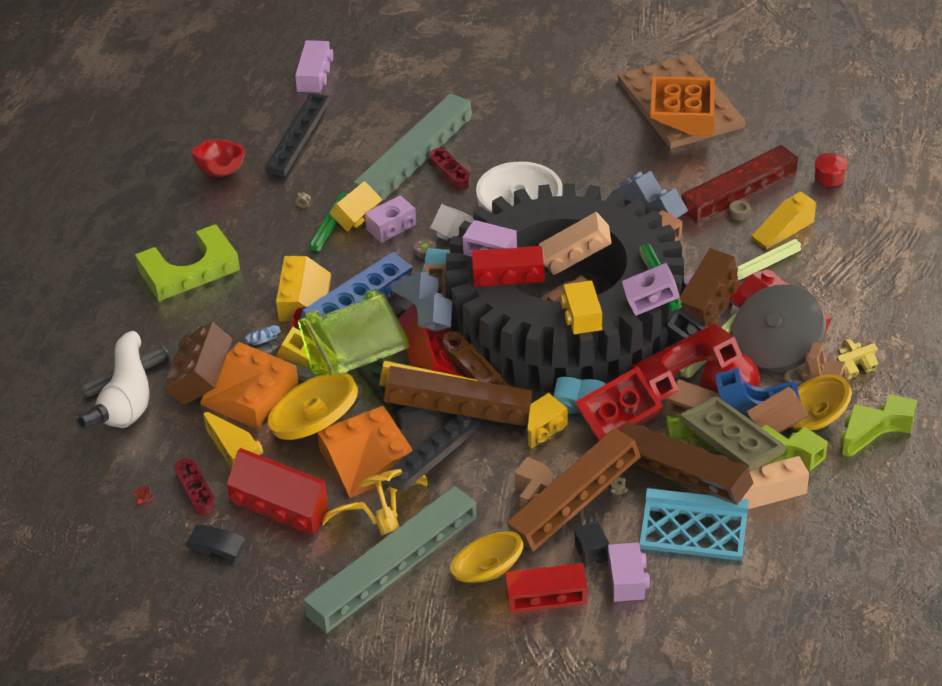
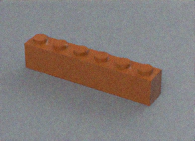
[506,428,641,552]

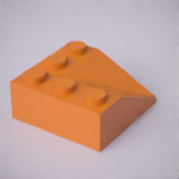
[650,76,715,136]
[200,342,299,430]
[317,406,413,498]

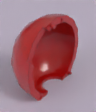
[191,139,246,178]
[700,353,761,393]

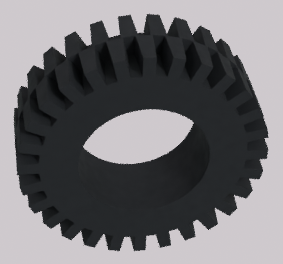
[446,183,684,393]

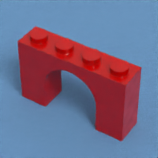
[632,323,743,401]

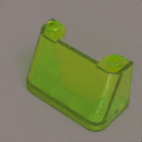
[298,289,410,376]

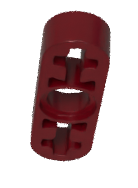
[429,148,471,190]
[174,458,215,516]

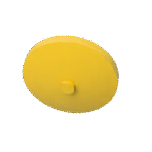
[268,372,358,440]

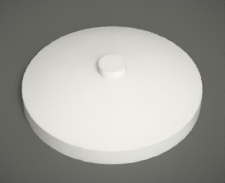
[476,162,562,213]

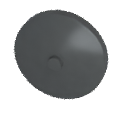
[732,284,826,372]

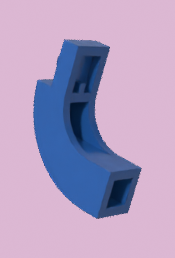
[715,367,801,418]

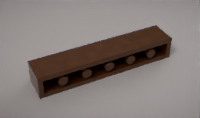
[384,366,532,427]
[621,422,754,505]

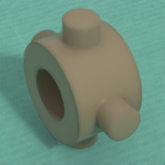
[295,192,311,208]
[610,477,628,495]

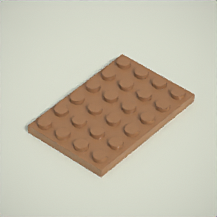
[618,54,746,149]

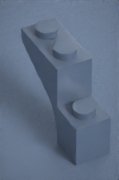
[616,171,688,218]
[391,272,452,331]

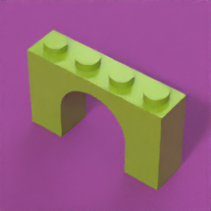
[135,224,240,301]

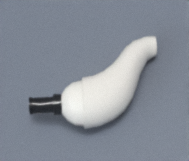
[76,331,150,430]

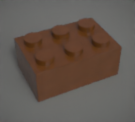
[680,248,740,327]
[163,322,232,406]

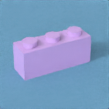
[295,40,333,93]

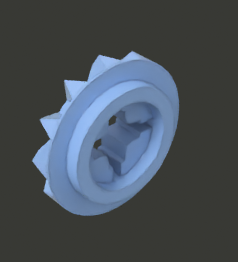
[244,325,281,346]

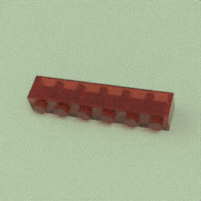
[681,145,798,224]

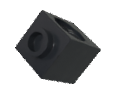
[574,522,610,567]

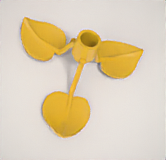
[322,469,428,536]

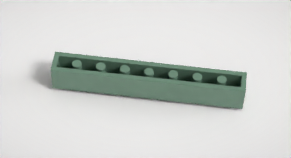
[354,93,472,203]
[303,486,477,633]

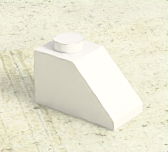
[430,204,473,241]

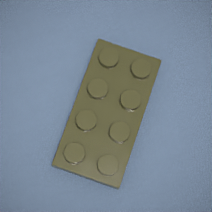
[680,396,786,472]

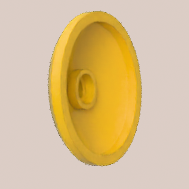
[791,374,852,431]
[450,531,523,583]

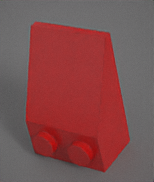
[575,366,663,441]

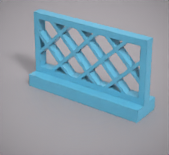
[639,488,749,561]

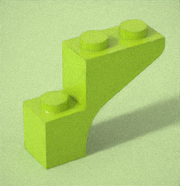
[839,394,918,456]
[762,425,828,471]

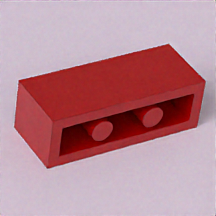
[472,246,545,287]
[505,563,588,613]

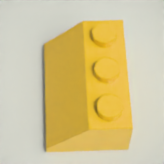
[276,256,331,322]

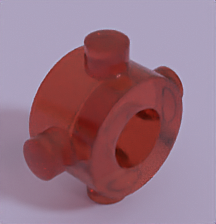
[133,486,155,504]

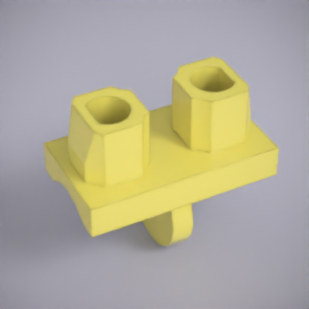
[836,339,878,379]

